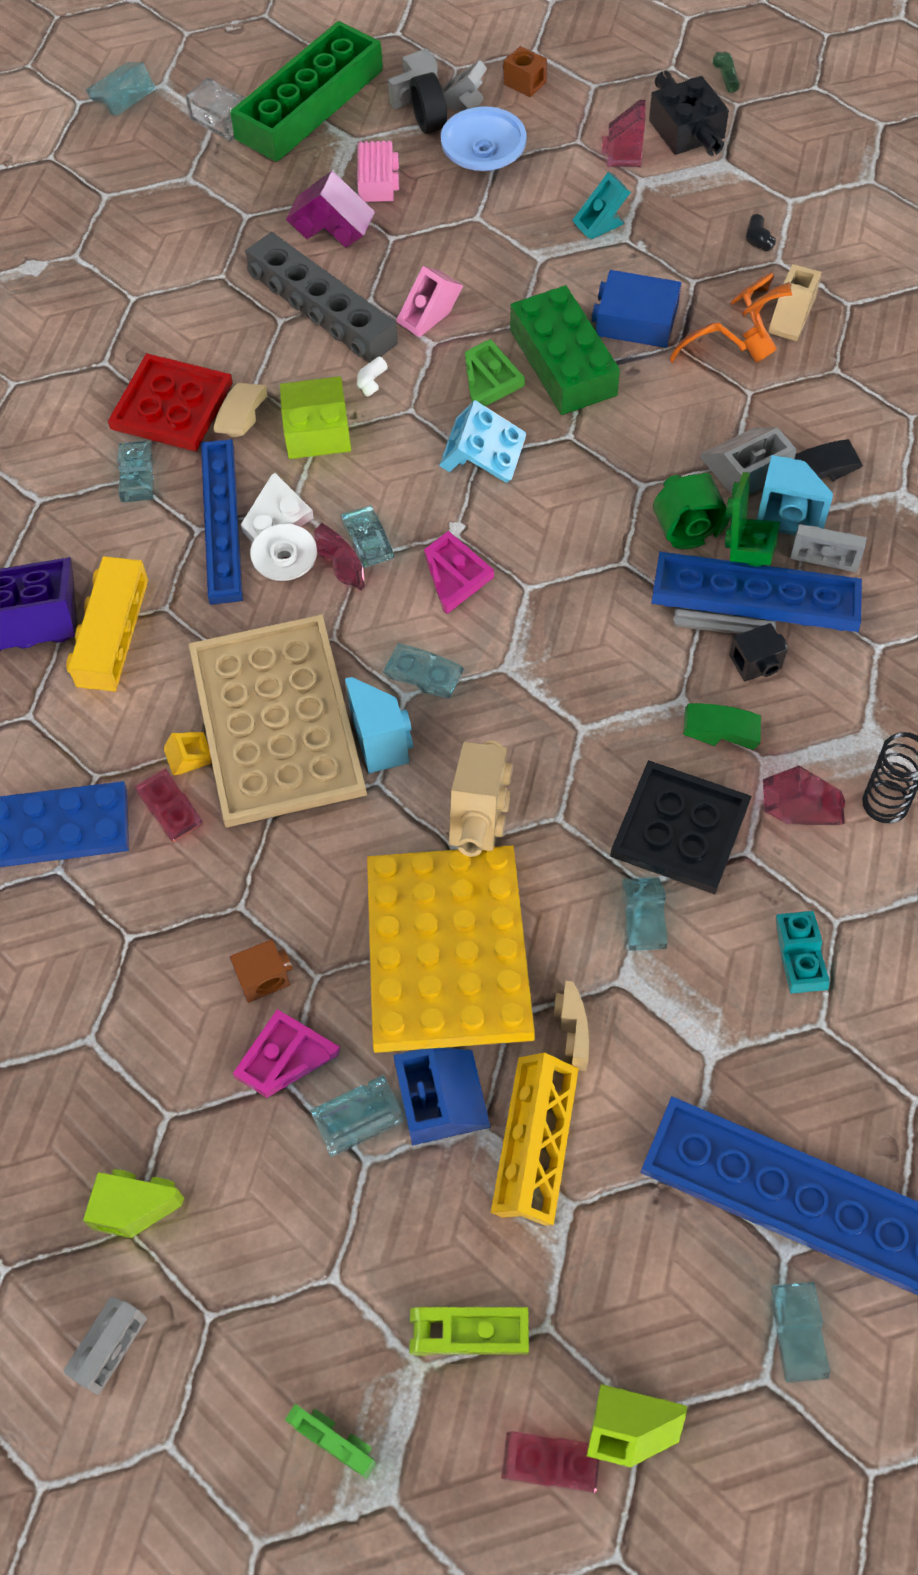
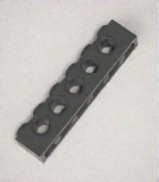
[245,232,398,362]

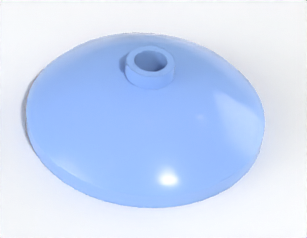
[441,107,527,171]

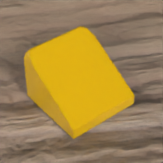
[164,732,212,775]

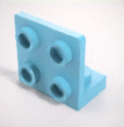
[439,400,526,483]

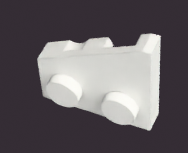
[241,473,314,543]

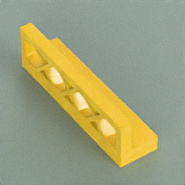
[490,1052,579,1226]

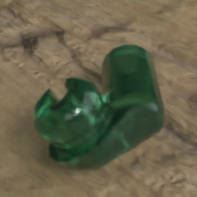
[713,51,740,93]

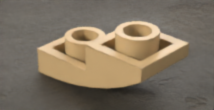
[214,383,267,437]
[554,981,589,1072]

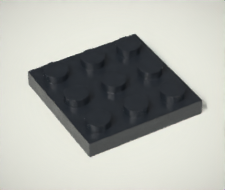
[610,760,752,894]

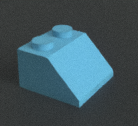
[757,455,833,536]
[345,677,414,774]

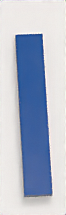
[201,439,243,605]

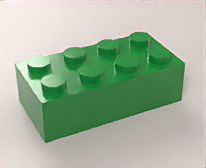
[510,285,620,415]

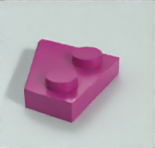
[424,531,494,614]
[233,1009,341,1098]

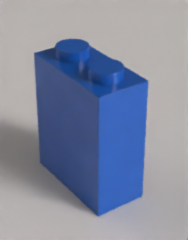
[591,270,682,348]

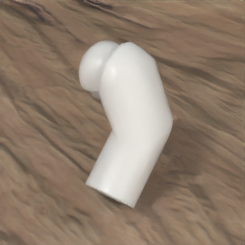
[357,356,388,397]

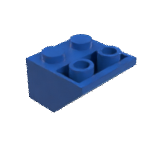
[393,1048,490,1146]

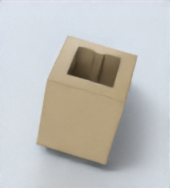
[768,264,822,342]

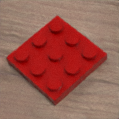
[108,353,233,452]

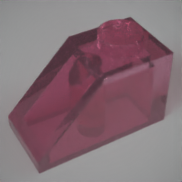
[602,100,646,167]

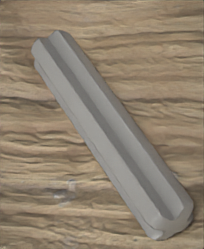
[673,607,776,634]

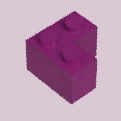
[285,170,375,248]

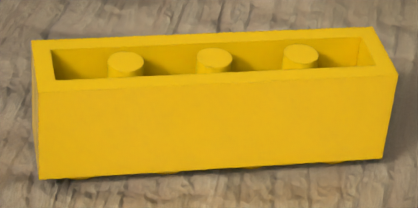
[66,556,148,692]

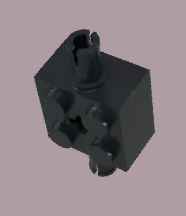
[649,71,729,156]

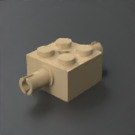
[449,740,513,856]

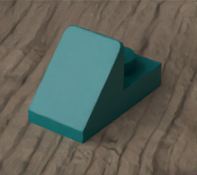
[572,172,631,239]

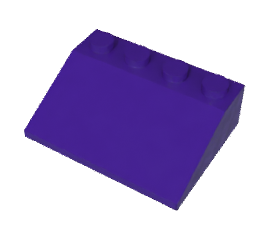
[0,557,77,651]

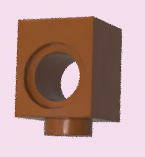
[503,46,547,97]
[229,939,293,1003]

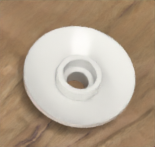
[250,524,317,581]

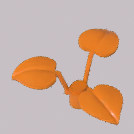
[670,272,792,364]

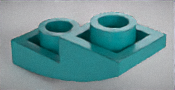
[776,911,830,994]

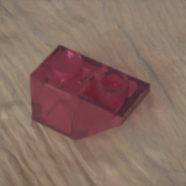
[763,765,845,825]

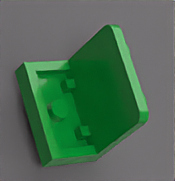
[725,472,781,566]

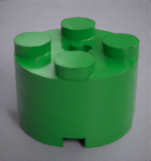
[653,473,730,550]

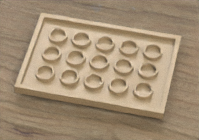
[188,614,367,828]

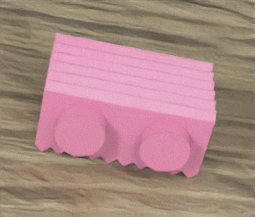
[357,140,399,202]

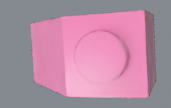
[396,266,463,337]

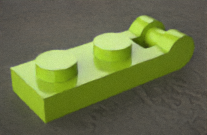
[409,1307,529,1356]

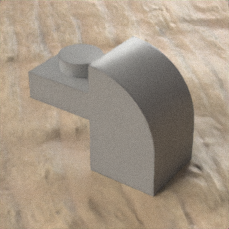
[388,48,438,109]

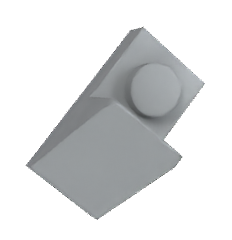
[442,60,487,112]

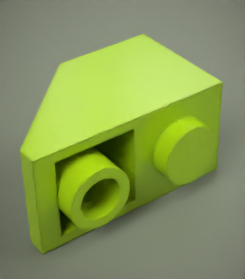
[83,1169,184,1238]
[587,1384,687,1467]

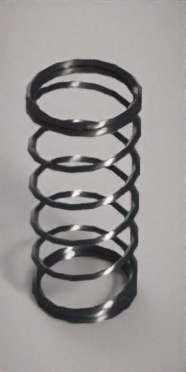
[862,732,918,823]

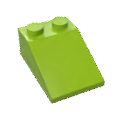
[280,376,352,459]

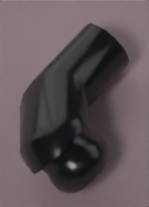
[746,214,776,252]

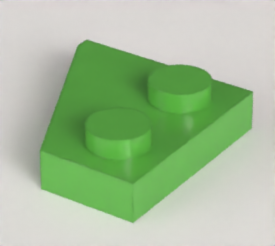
[465,339,525,406]
[285,1404,376,1479]

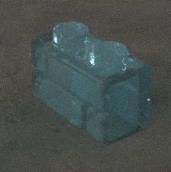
[310,1075,403,1158]

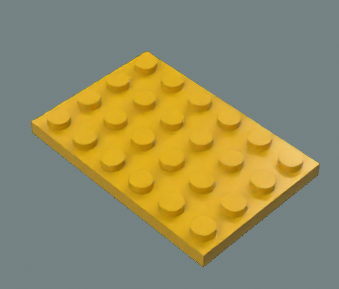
[367,845,535,1053]

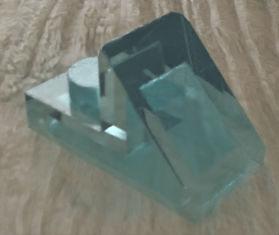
[622,877,668,951]

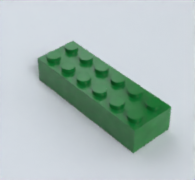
[230,20,383,162]

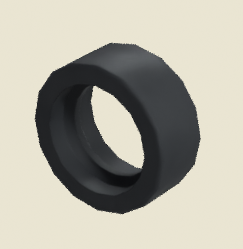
[410,72,447,133]

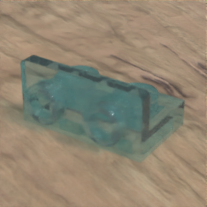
[86,62,155,116]

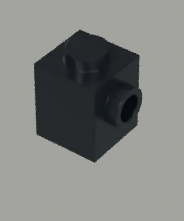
[729,623,788,682]

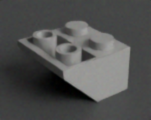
[700,427,797,495]

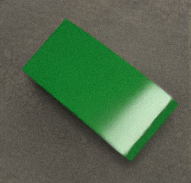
[683,703,761,750]

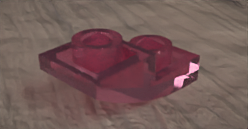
[314,523,365,591]
[135,768,203,843]
[501,1431,599,1493]

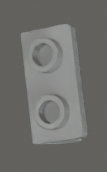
[790,524,867,572]
[64,1297,147,1396]

